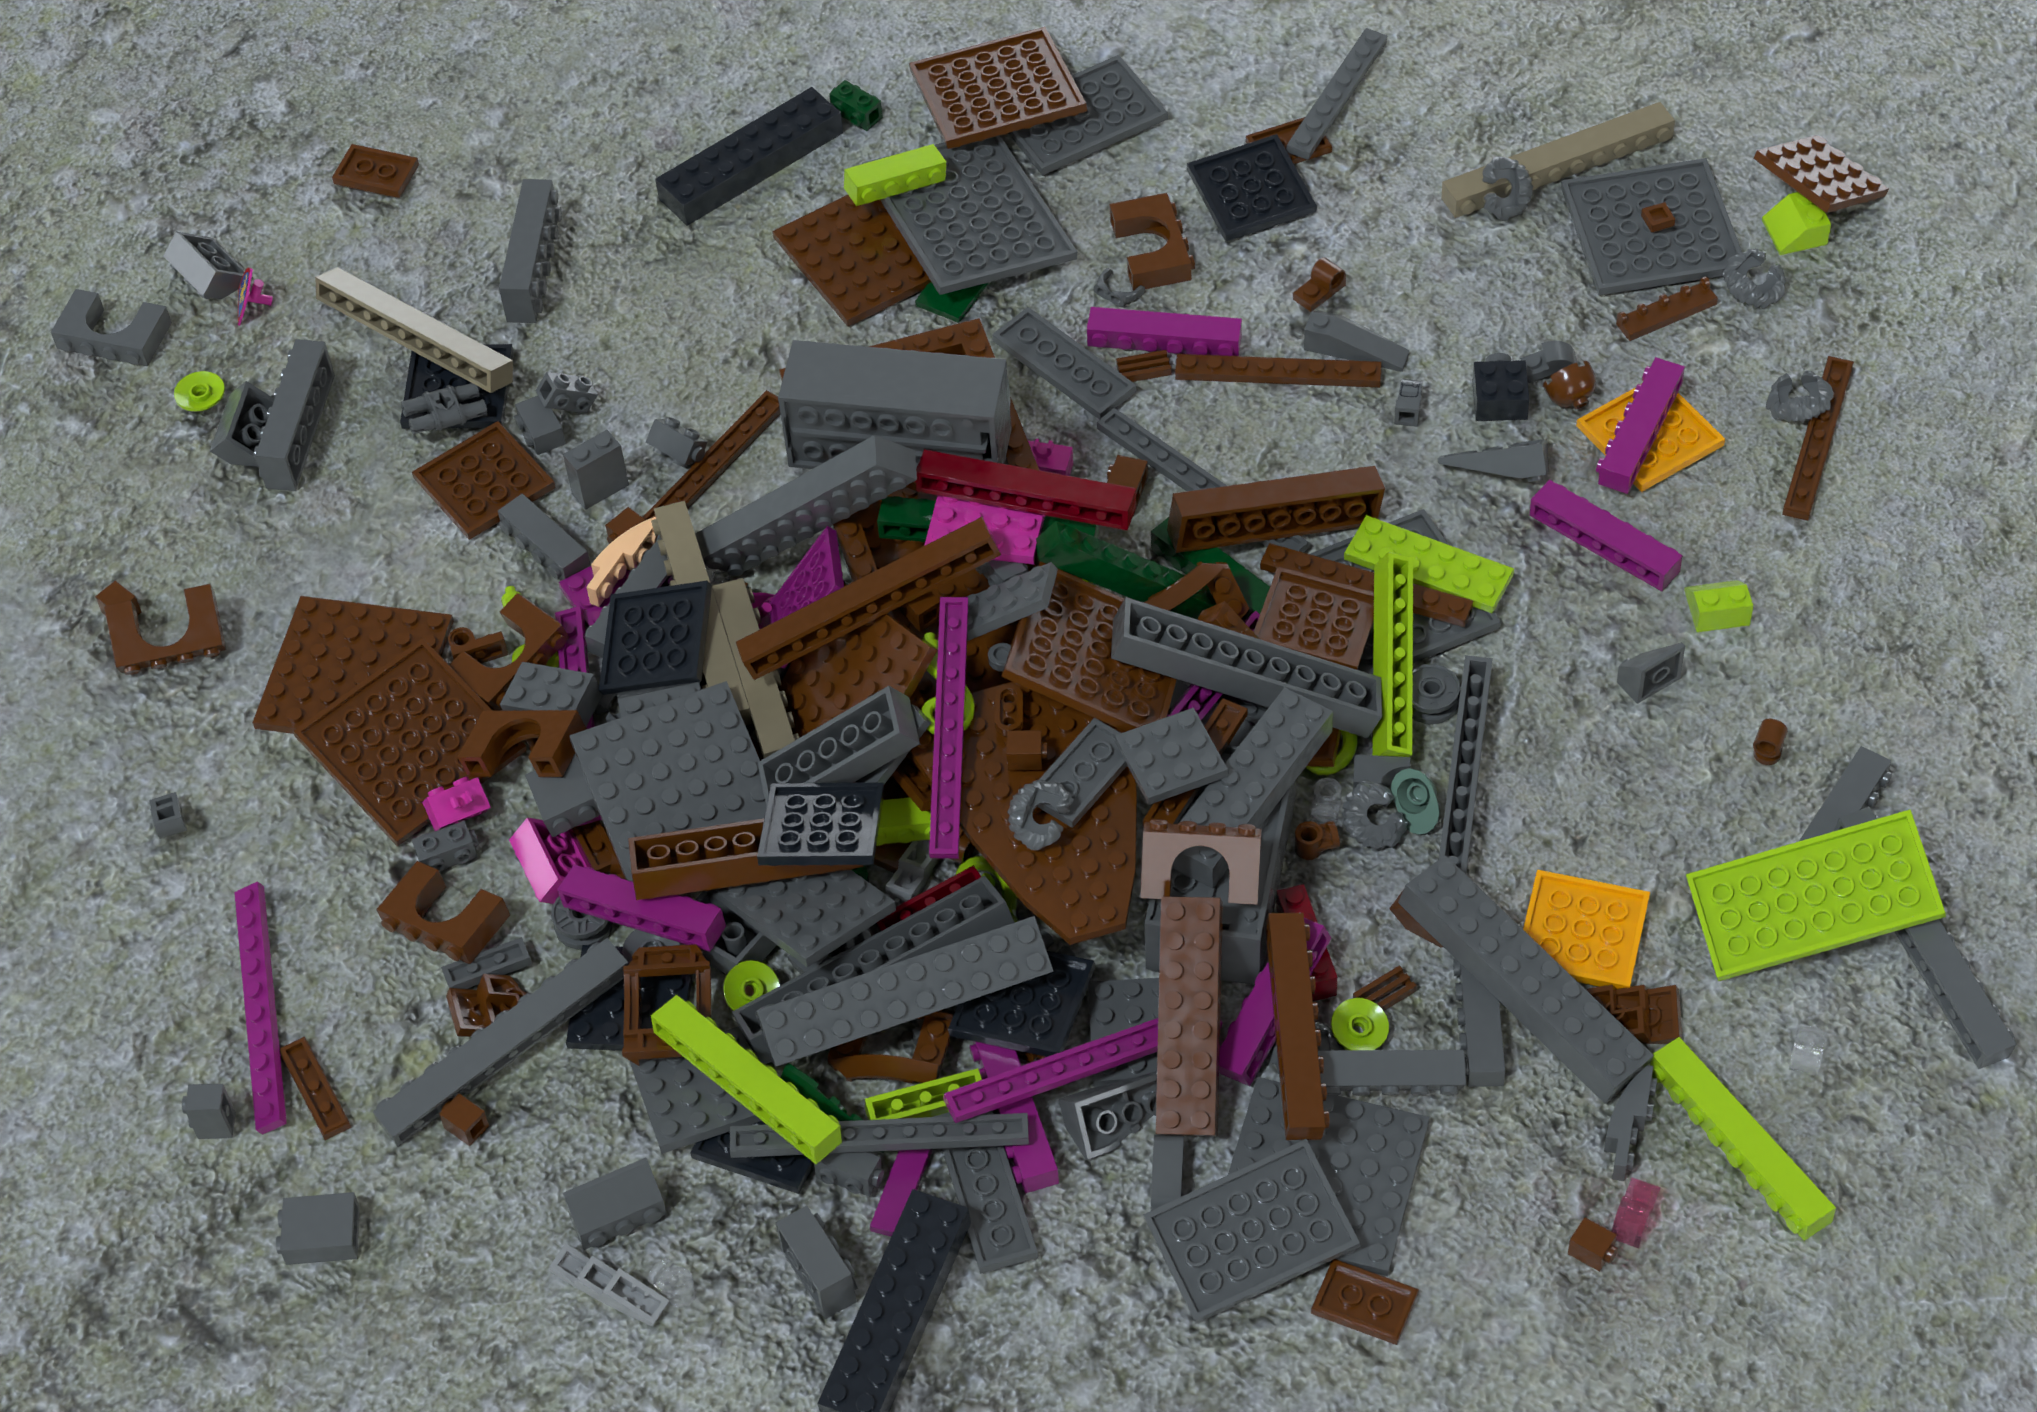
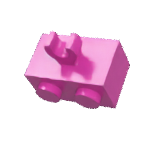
[1028,438,1073,476]
[422,776,491,831]

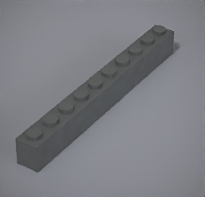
[1439,655,1493,874]
[1834,807,2017,1069]
[373,938,629,1147]

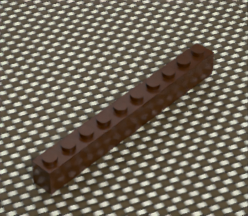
[736,517,1001,680]

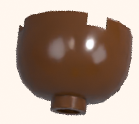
[1543,361,1596,409]

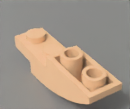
[587,517,658,607]

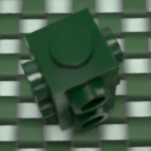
[829,80,883,131]

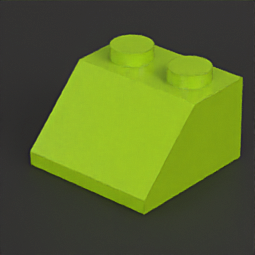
[1762,192,1831,255]
[1684,580,1753,632]

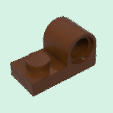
[1293,257,1346,312]
[448,627,509,664]

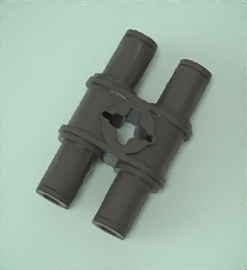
[401,383,487,435]

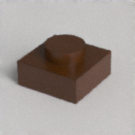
[1641,202,1675,233]

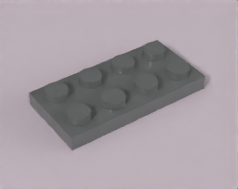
[967,562,1058,641]
[1037,718,1127,828]

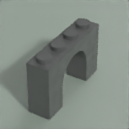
[51,289,172,366]

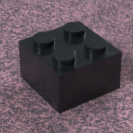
[1472,360,1529,421]

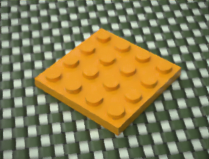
[1576,384,1725,492]
[1523,869,1650,989]

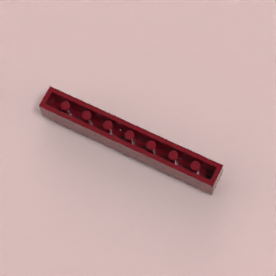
[915,449,1136,531]

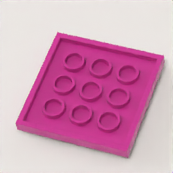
[924,495,1045,564]

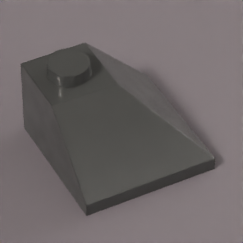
[1617,642,1685,704]

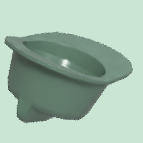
[1391,768,1440,835]

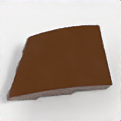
[446,974,526,1037]
[1587,984,1682,1044]

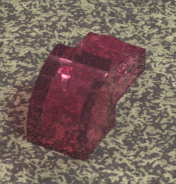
[1611,1177,1661,1249]

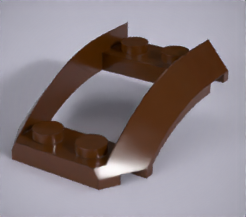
[1143,561,1249,620]
[622,944,711,1066]
[828,1009,955,1084]

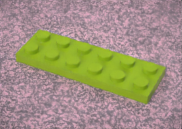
[1344,515,1514,613]

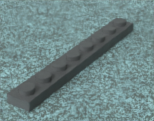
[1286,28,1388,160]

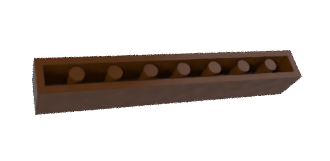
[1265,913,1329,1140]

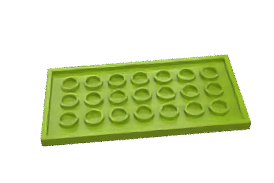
[1686,809,1946,982]

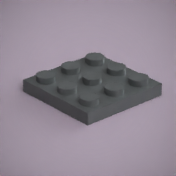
[1115,708,1228,805]

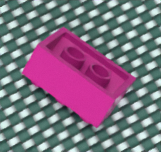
[509,817,590,904]

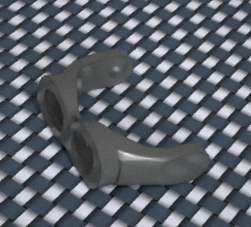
[1094,268,1145,307]

